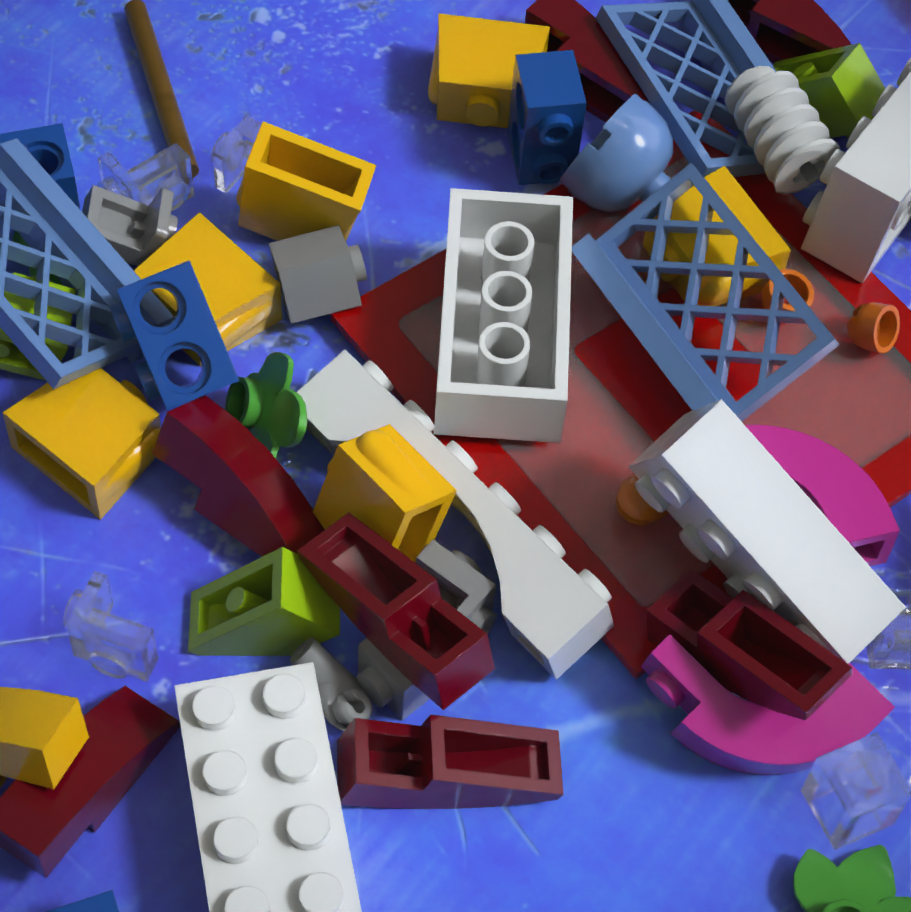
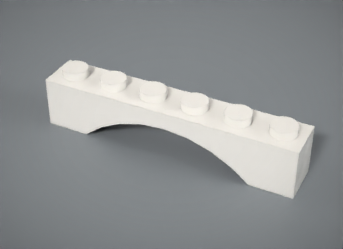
[297,350,614,680]

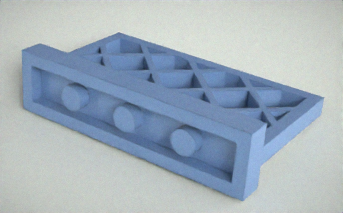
[596,0,776,177]
[0,138,174,389]
[572,162,840,422]

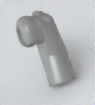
[290,637,372,731]

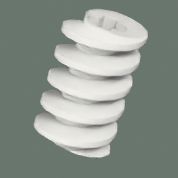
[724,66,840,194]

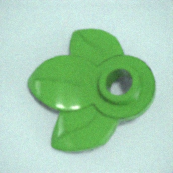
[225,352,307,458]
[793,845,911,912]

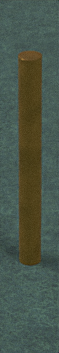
[124,0,199,180]

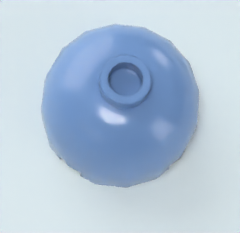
[559,93,673,213]

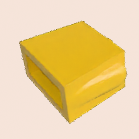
[428,13,550,128]
[236,121,377,241]
[643,165,791,306]
[134,212,282,366]
[2,368,161,520]
[313,424,457,563]

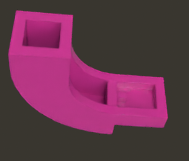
[668,425,900,566]
[641,634,895,775]

